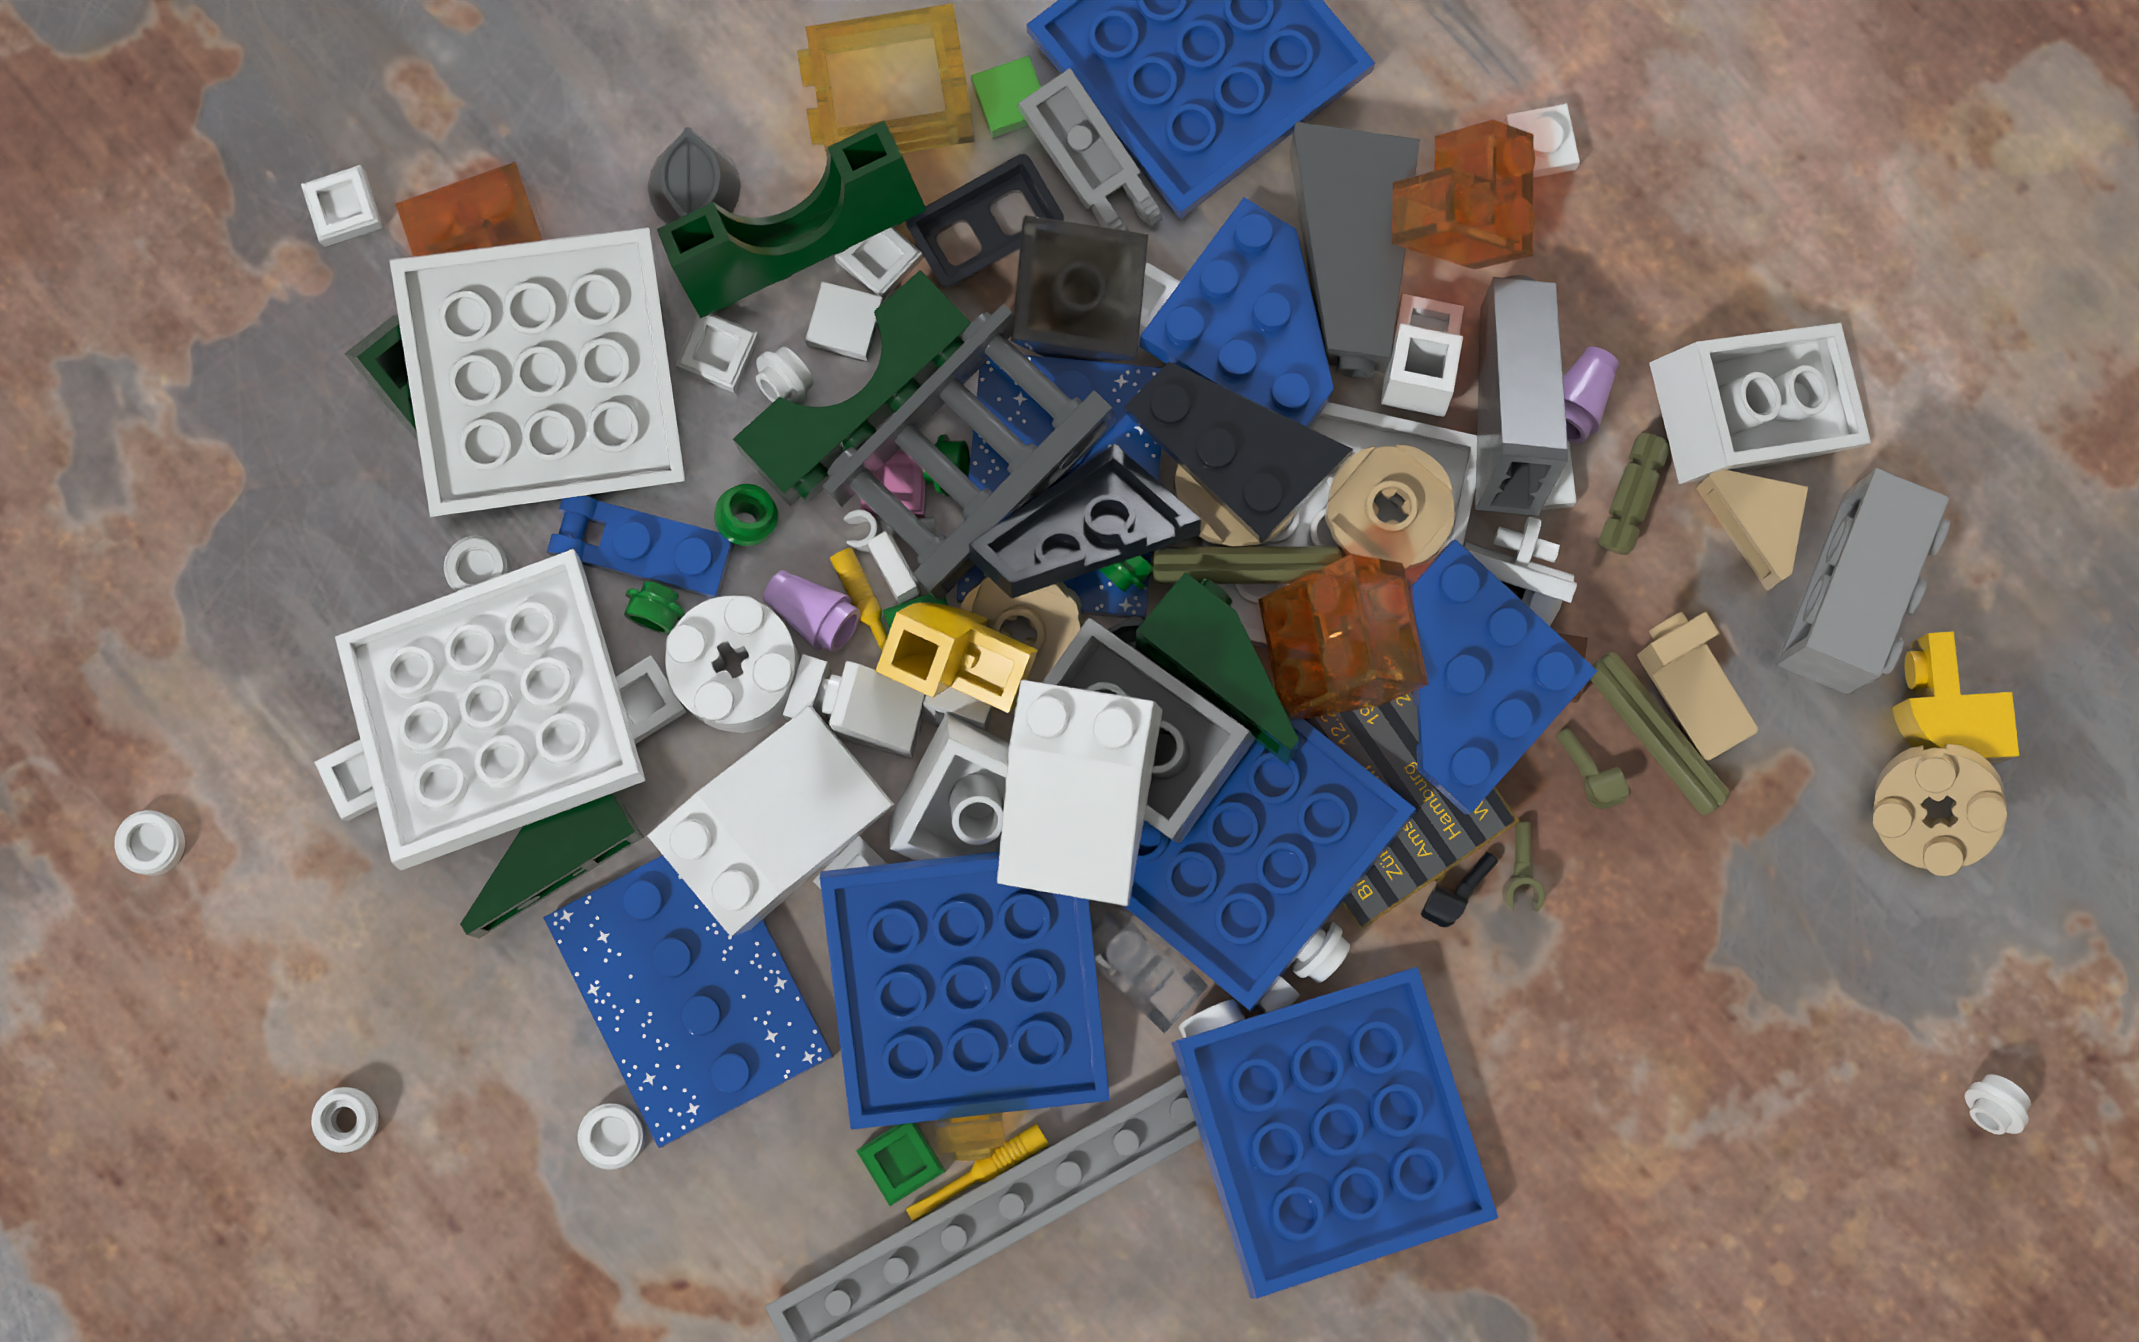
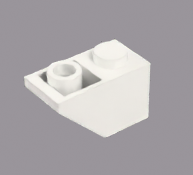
[822,661,926,759]

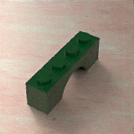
[657,120,927,319]
[733,270,971,506]

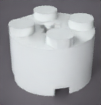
[665,596,801,733]

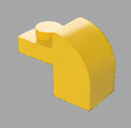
[875,603,1038,713]
[1892,631,2019,764]

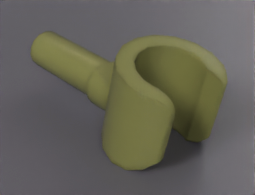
[1556,728,1629,809]
[1502,822,1545,912]

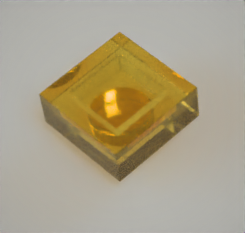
[936,1113,1005,1161]

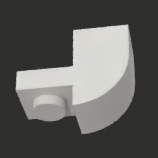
[1381,294,1464,417]

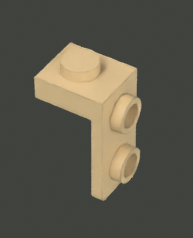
[1637,612,1758,762]

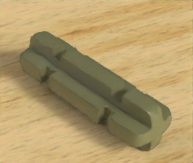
[1599,433,1670,555]

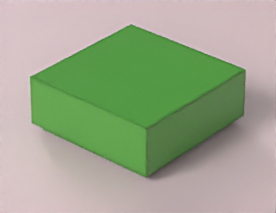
[971,55,1041,138]

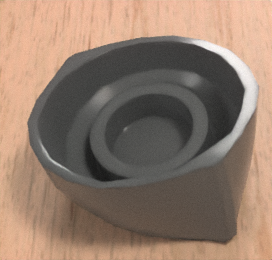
[648,127,741,224]

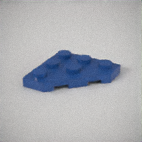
[1139,197,1334,428]
[1407,539,1597,815]

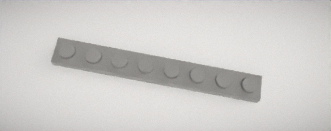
[764,1074,1201,1342]

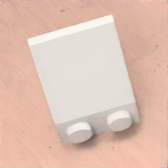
[1649,323,1871,484]
[997,680,1163,906]
[647,706,894,936]
[889,713,1010,861]

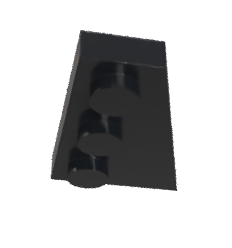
[1124,361,1353,544]
[969,444,1201,599]

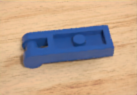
[546,495,735,599]

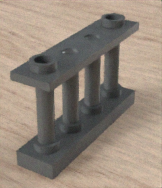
[823,304,1117,602]

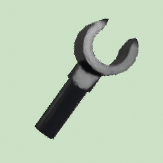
[1421,852,1498,928]

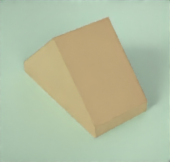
[1696,470,1808,592]

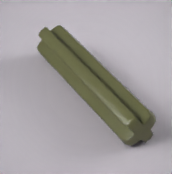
[1153,546,1343,584]
[1590,652,1730,815]

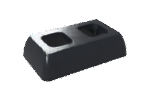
[906,154,1064,288]

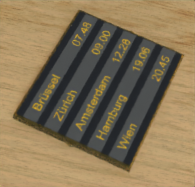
[1284,631,1520,931]

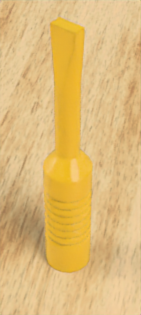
[830,547,888,652]
[906,1123,1050,1222]

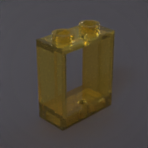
[797,3,975,155]

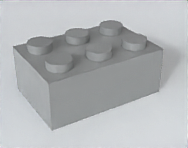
[1776,468,1950,694]
[1013,617,1256,844]

